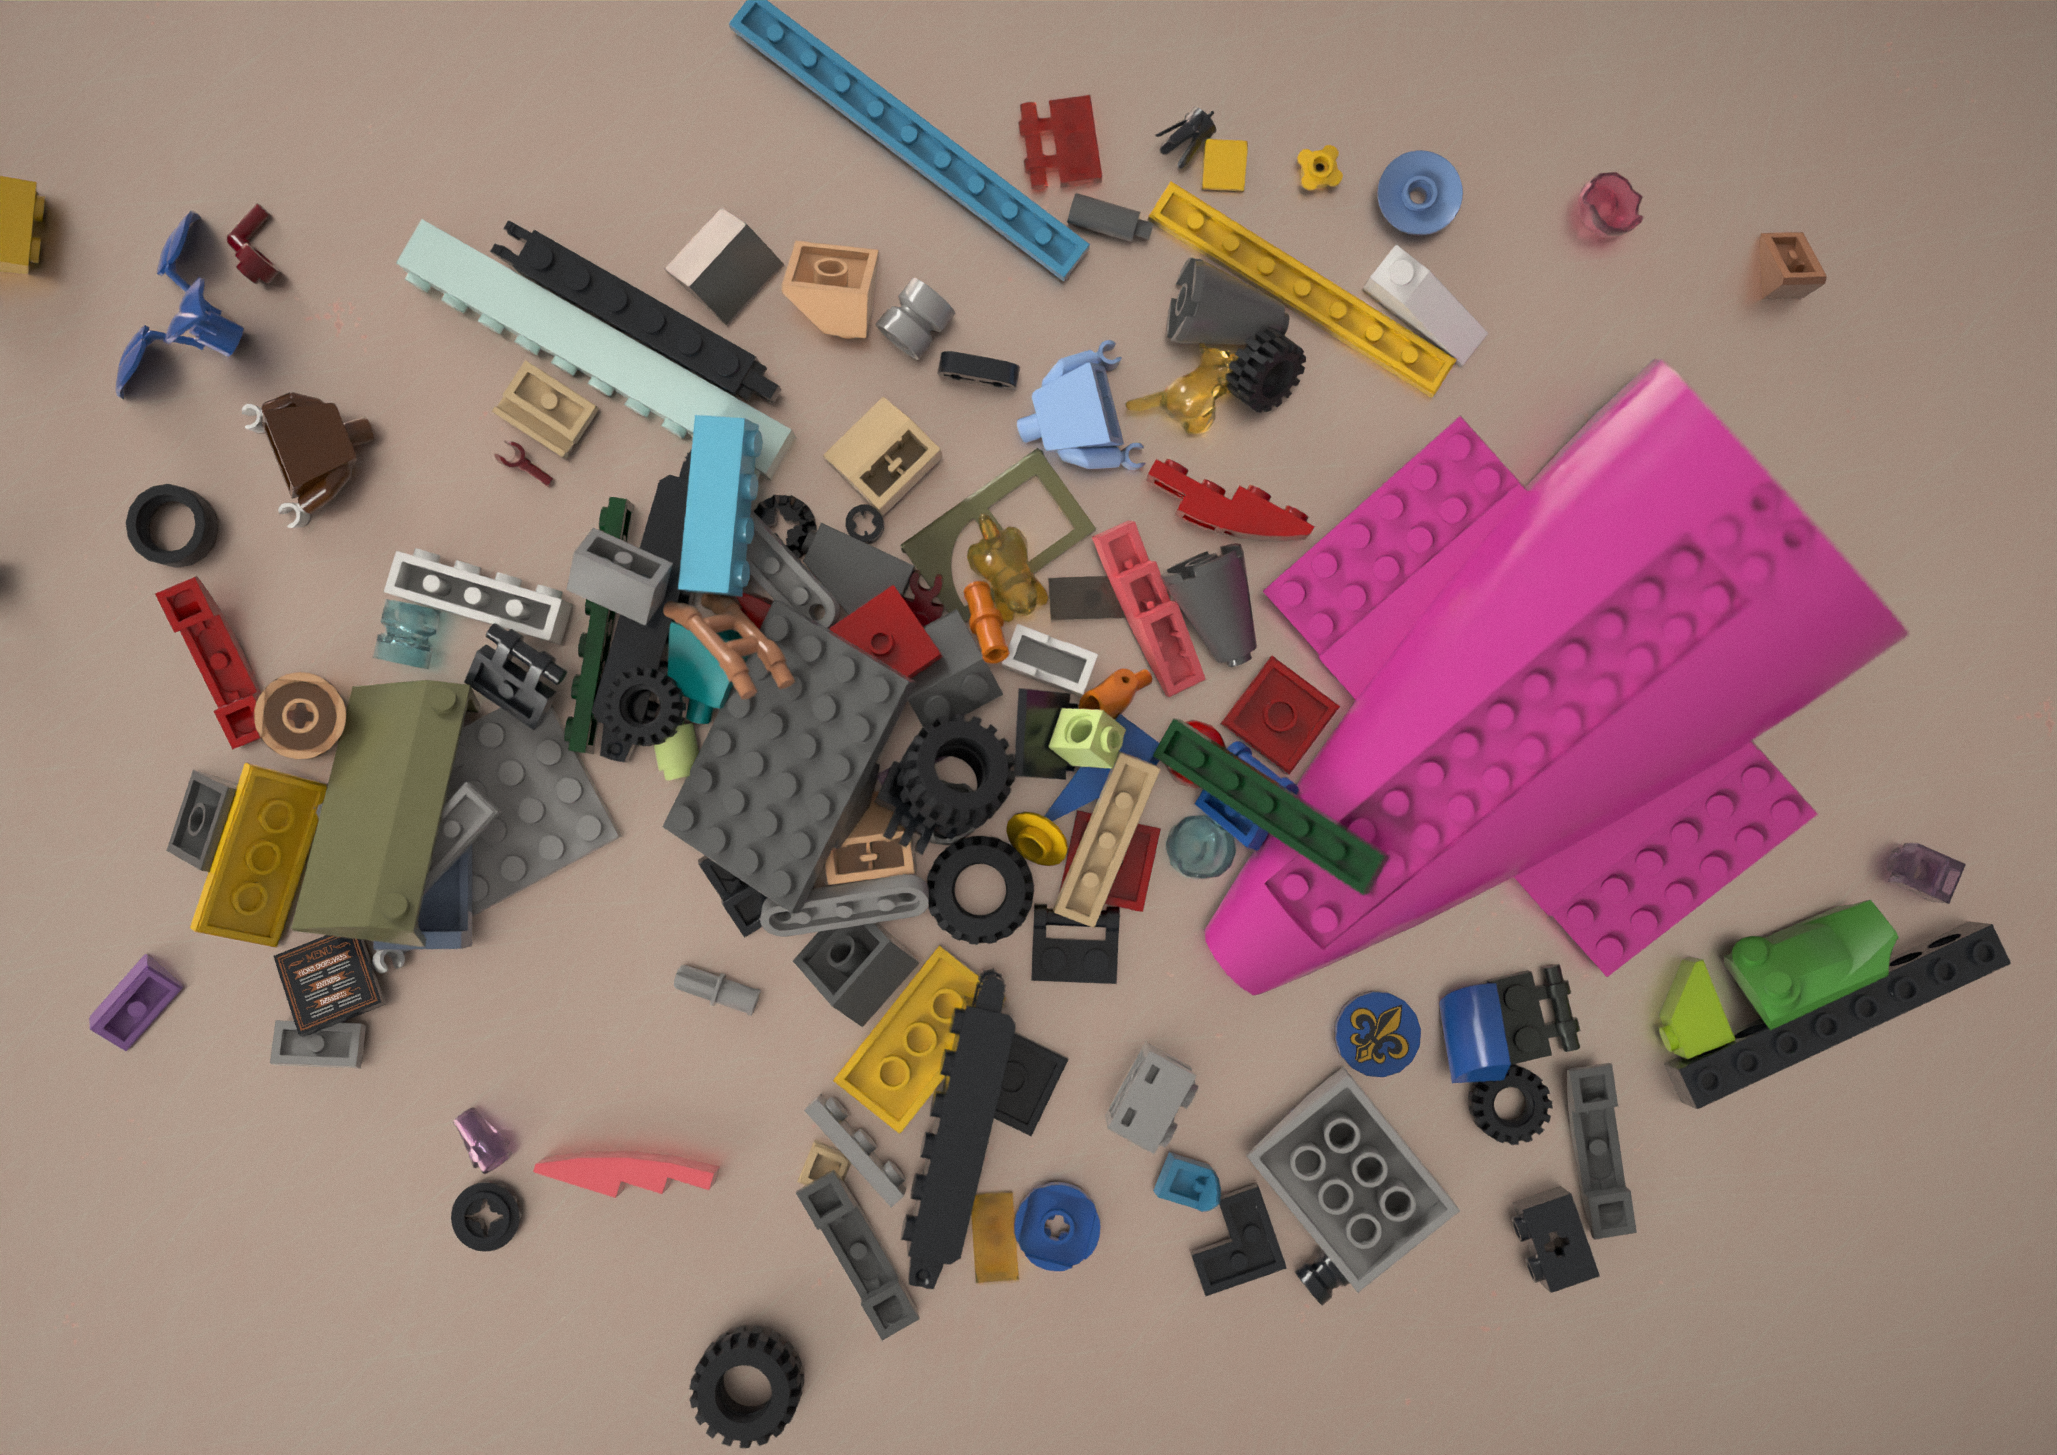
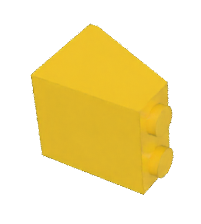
[0,176,45,274]

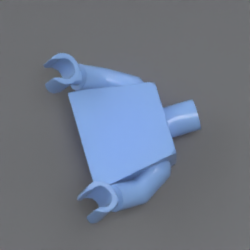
[1017,340,1146,470]

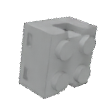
[1105,1041,1199,1154]

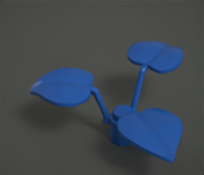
[116,211,244,400]

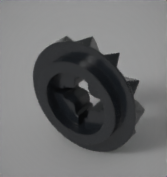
[754,494,816,558]
[451,1181,522,1252]

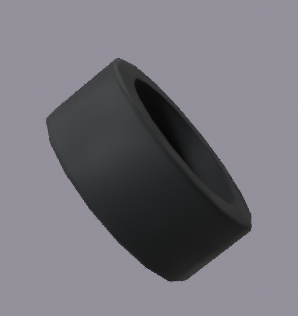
[126,484,218,568]

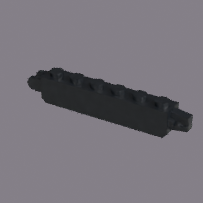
[490,221,781,404]
[592,449,695,763]
[901,968,1016,1289]

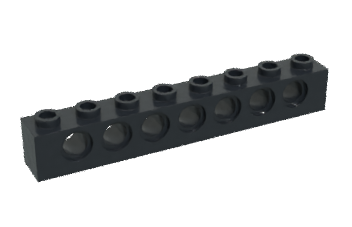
[1664,921,2011,1109]

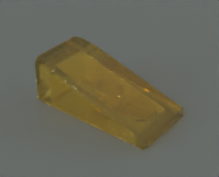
[971,1192,1020,1285]

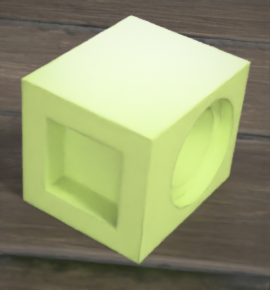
[1049,708,1126,769]

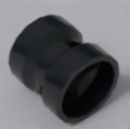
[1295,1249,1349,1306]

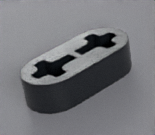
[937,351,1020,390]

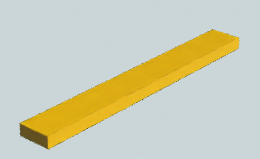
[1148,181,1456,398]

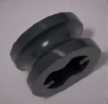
[845,504,884,544]

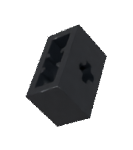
[1511,1186,1600,1293]

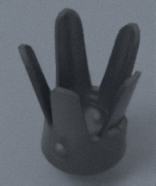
[1155,107,1216,170]

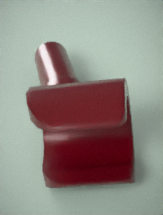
[494,441,553,487]

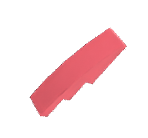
[1092,520,1206,697]
[533,1151,720,1198]

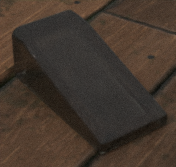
[1048,576,1126,623]

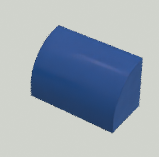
[1439,983,1511,1083]

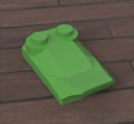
[1724,900,1899,1030]

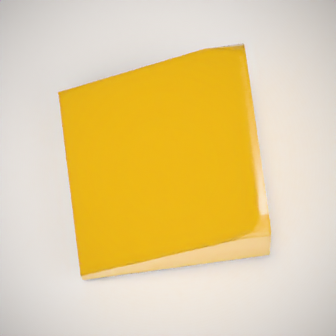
[1202,139,1248,191]

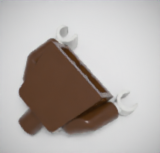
[242,392,374,528]

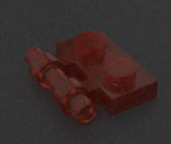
[1018,95,1102,190]

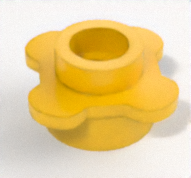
[1297,145,1343,191]

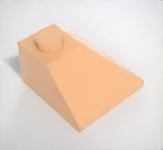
[782,240,879,339]

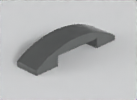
[1567,1063,1637,1240]
[796,1170,920,1341]

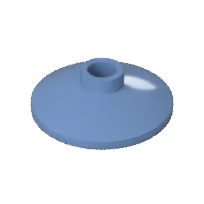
[1377,150,1463,235]

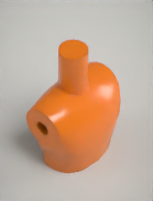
[1078,668,1152,719]

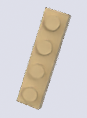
[1053,751,1160,928]

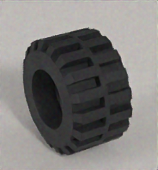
[897,714,1016,834]
[927,836,1034,945]
[689,1326,804,1448]

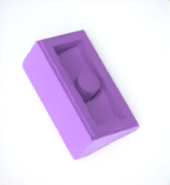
[89,954,183,1051]

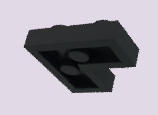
[1190,1183,1287,1296]

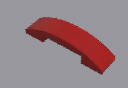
[155,576,261,750]

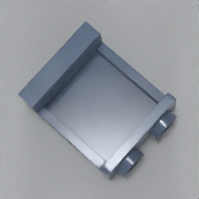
[374,844,472,950]

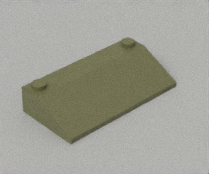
[291,680,480,947]

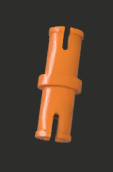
[963,581,1009,664]

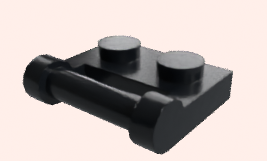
[1031,903,1120,984]

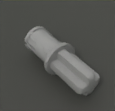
[674,965,761,1016]

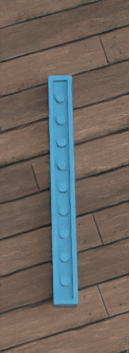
[729,0,1090,281]

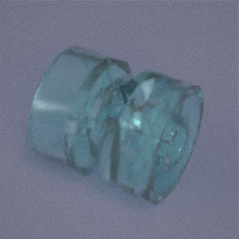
[372,599,441,669]

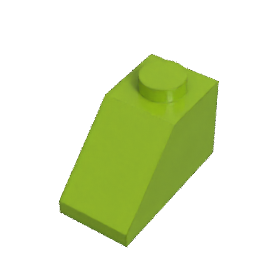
[1659,956,1735,1059]

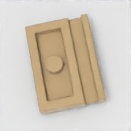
[492,360,599,460]

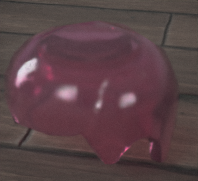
[1577,172,1644,237]

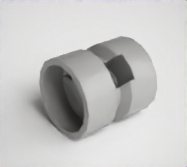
[876,278,955,360]

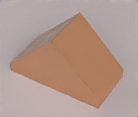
[1759,232,1827,299]

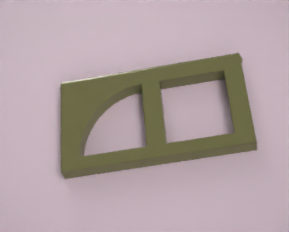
[900,448,1096,623]

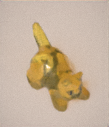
[1125,344,1238,434]
[967,513,1049,622]

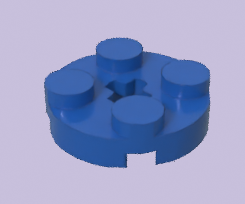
[1014,1182,1100,1271]

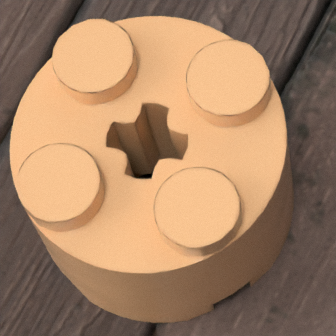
[254,672,346,759]

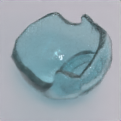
[1166,815,1236,880]

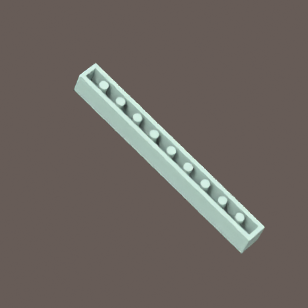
[396,219,796,480]

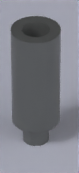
[1067,193,1154,242]

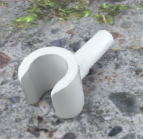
[372,941,405,973]

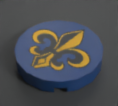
[1335,991,1421,1077]

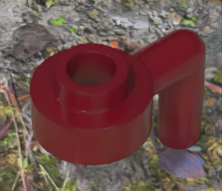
[227,203,281,284]

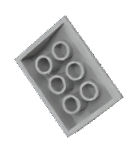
[1246,1066,1460,1292]

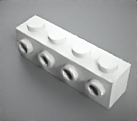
[384,548,573,645]

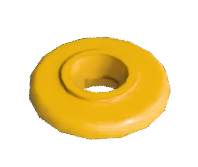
[1006,811,1068,866]

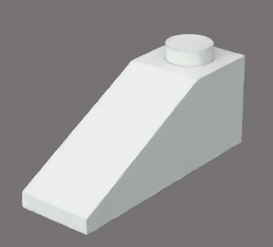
[1362,244,1488,367]

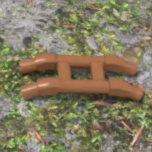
[663,594,795,700]

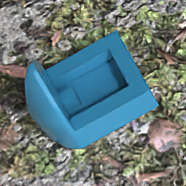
[1153,1152,1221,1212]

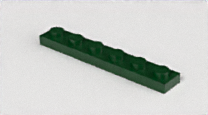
[564,496,634,754]
[1153,718,1391,895]

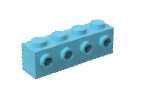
[678,415,763,597]

